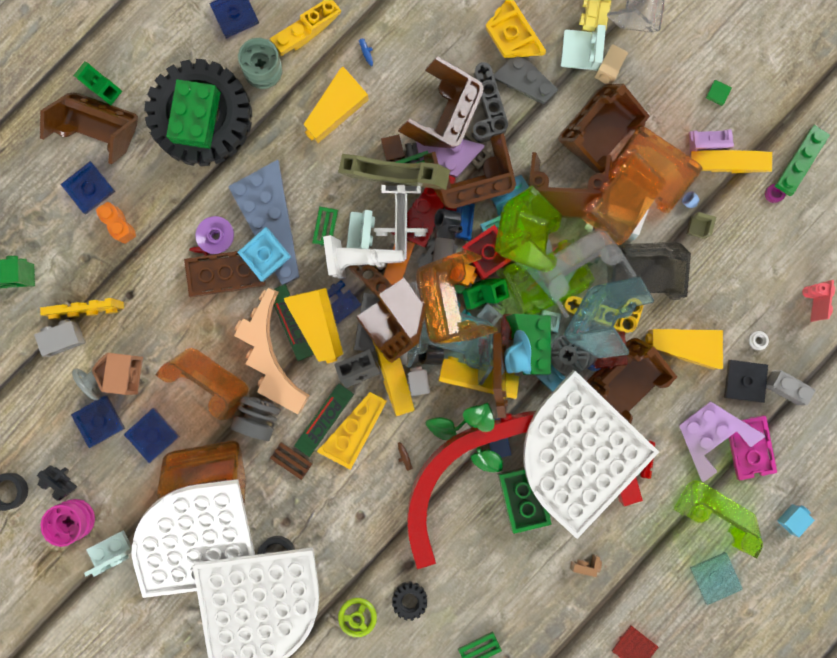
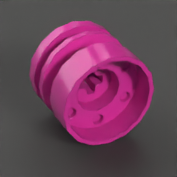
[40,499,95,547]

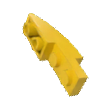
[269,0,341,56]

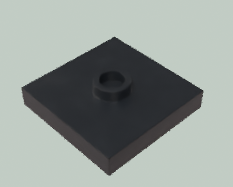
[724,360,768,403]

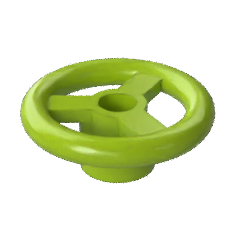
[338,598,377,637]

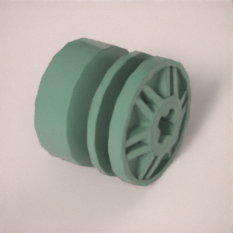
[238,38,283,89]

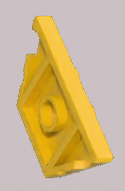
[486,0,546,58]

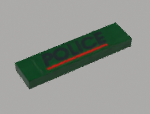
[274,284,314,361]
[294,383,354,457]

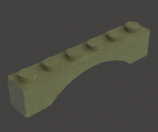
[338,154,450,190]

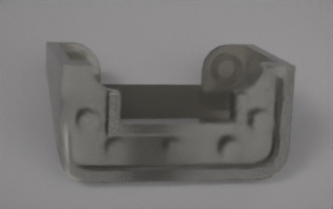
[606,242,691,302]

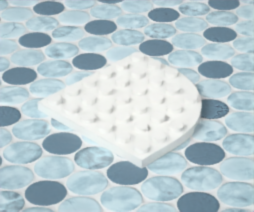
[523,370,659,539]
[132,479,255,598]
[193,547,319,658]

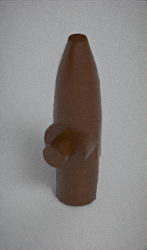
[398,442,413,471]

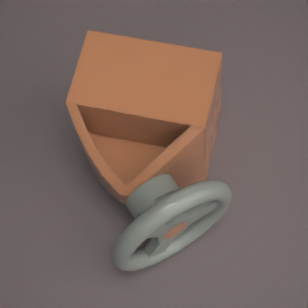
[72,353,143,400]

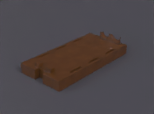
[184,251,266,298]
[493,333,509,418]

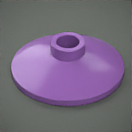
[195,216,234,254]

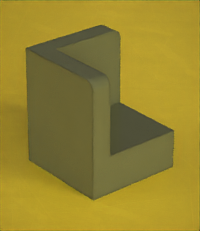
[686,212,717,239]

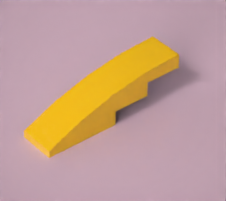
[691,150,772,173]
[373,342,414,417]

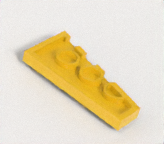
[40,298,124,320]
[317,392,387,470]

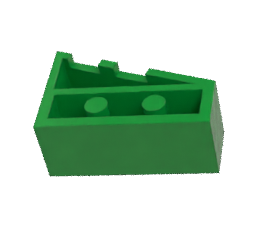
[505,314,551,376]

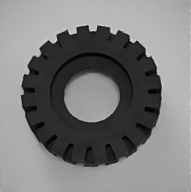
[144,59,252,167]

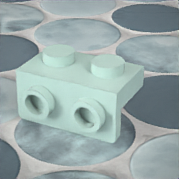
[346,210,375,249]

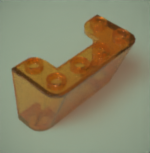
[582,148,666,245]

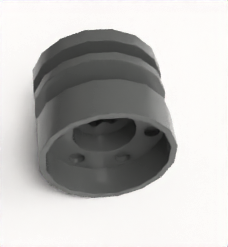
[551,330,599,375]
[231,396,281,441]

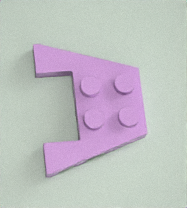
[679,401,765,482]

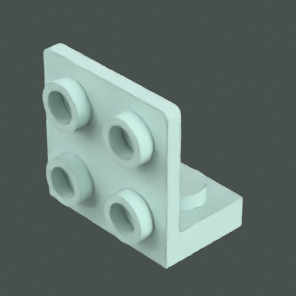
[561,25,606,71]
[84,530,132,577]

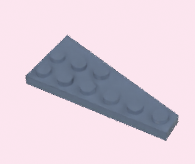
[228,160,300,285]

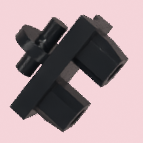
[37,465,77,501]

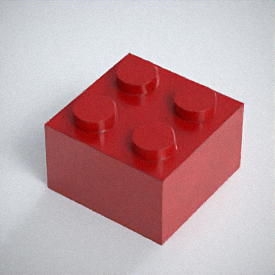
[461,224,517,281]

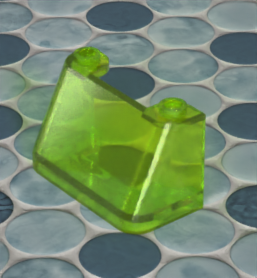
[495,186,562,272]
[503,238,595,315]
[673,480,763,559]

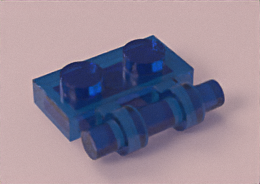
[327,280,361,325]

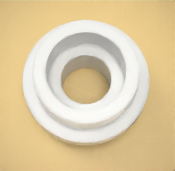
[749,331,769,350]

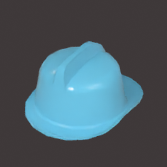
[504,330,531,374]

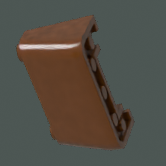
[558,84,650,173]
[586,338,677,424]

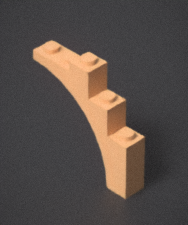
[234,288,310,414]

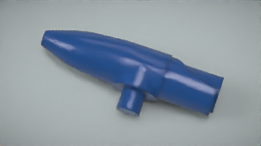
[359,38,373,67]

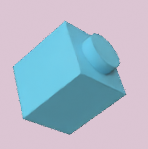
[777,504,815,537]

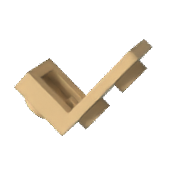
[594,45,628,84]

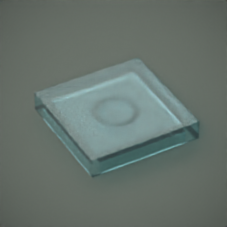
[690,552,743,605]

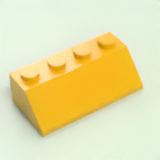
[438,356,519,399]

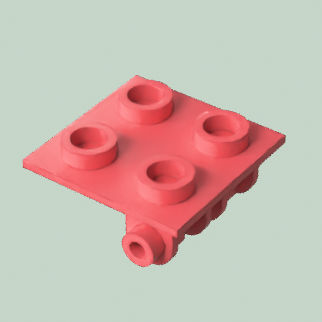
[802,280,835,322]

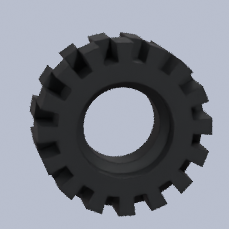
[392,581,427,621]

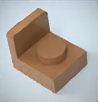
[570,554,602,577]

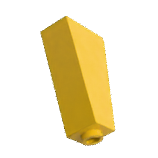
[304,67,369,143]
[284,288,343,363]
[645,329,723,370]

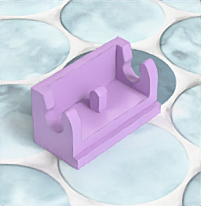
[689,129,734,153]

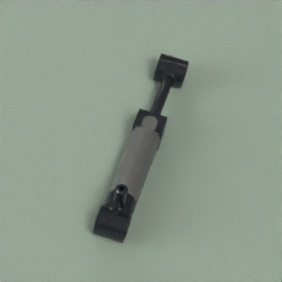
[418,208,463,365]

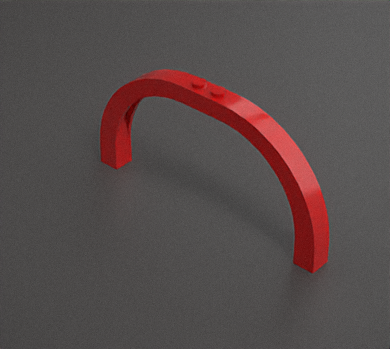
[407,411,643,570]

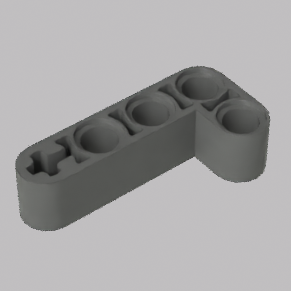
[472,62,508,143]

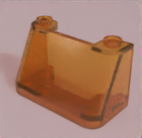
[612,126,703,213]
[155,348,249,421]

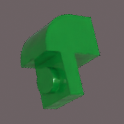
[73,61,123,106]
[462,278,510,310]

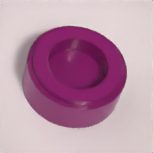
[765,183,786,203]

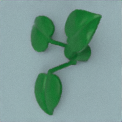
[425,402,503,472]

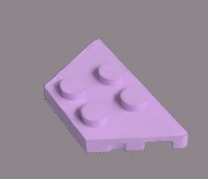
[416,139,484,178]

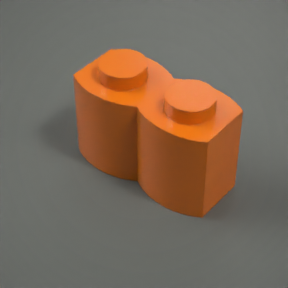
[96,201,136,244]

